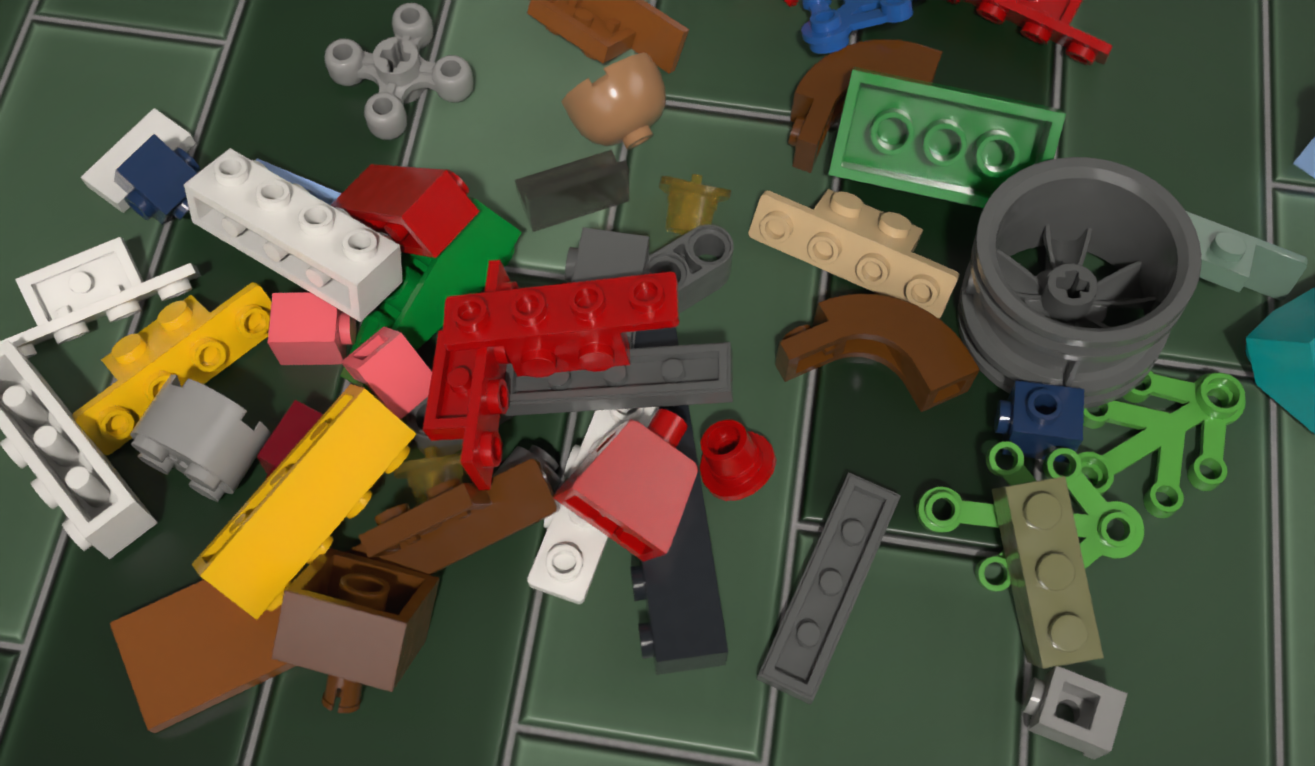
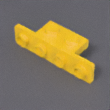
[72,282,272,455]

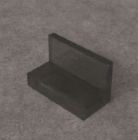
[515,149,629,232]

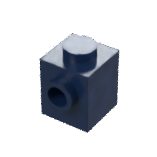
[114,134,201,225]
[994,380,1084,463]

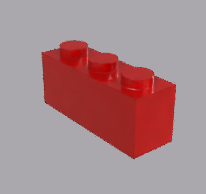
[331,164,480,258]

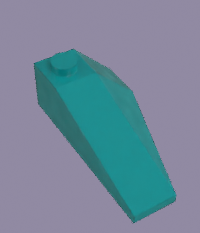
[1246,287,1315,434]

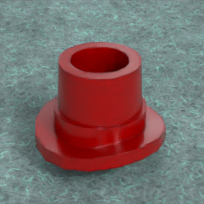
[700,420,777,501]

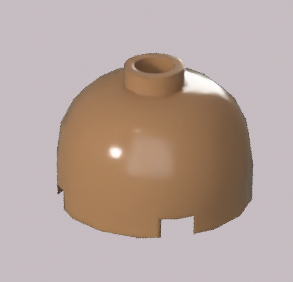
[562,52,666,150]

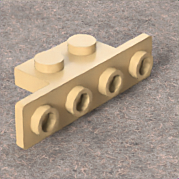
[748,189,959,318]

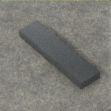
[505,342,733,416]
[757,473,901,705]

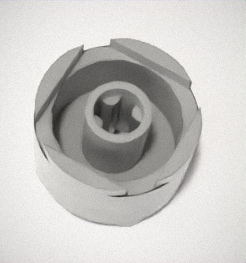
[130,374,271,502]

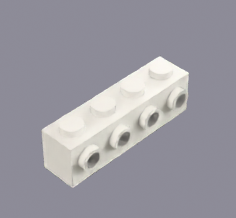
[184,148,403,322]
[0,340,158,559]

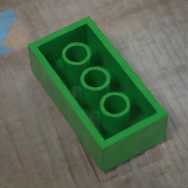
[828,67,1066,208]

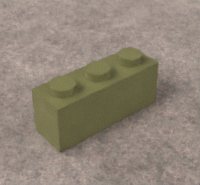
[992,476,1104,669]

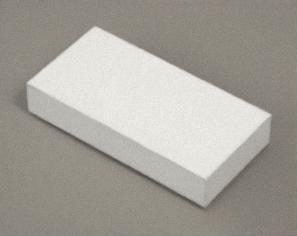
[81,108,196,213]

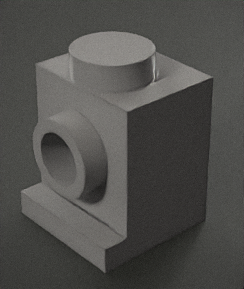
[1022,666,1128,760]

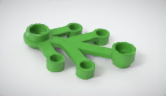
[1063,371,1246,518]
[916,441,1144,591]

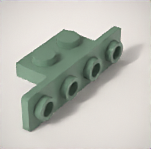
[1186,211,1308,301]

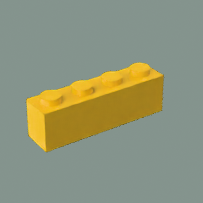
[192,384,416,620]

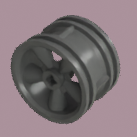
[957,157,1202,408]

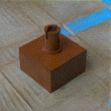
[272,548,440,713]

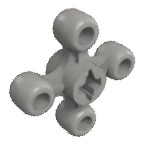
[325,3,473,140]

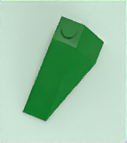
[340,197,522,393]

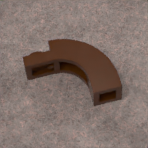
[788,39,943,173]
[775,294,980,412]

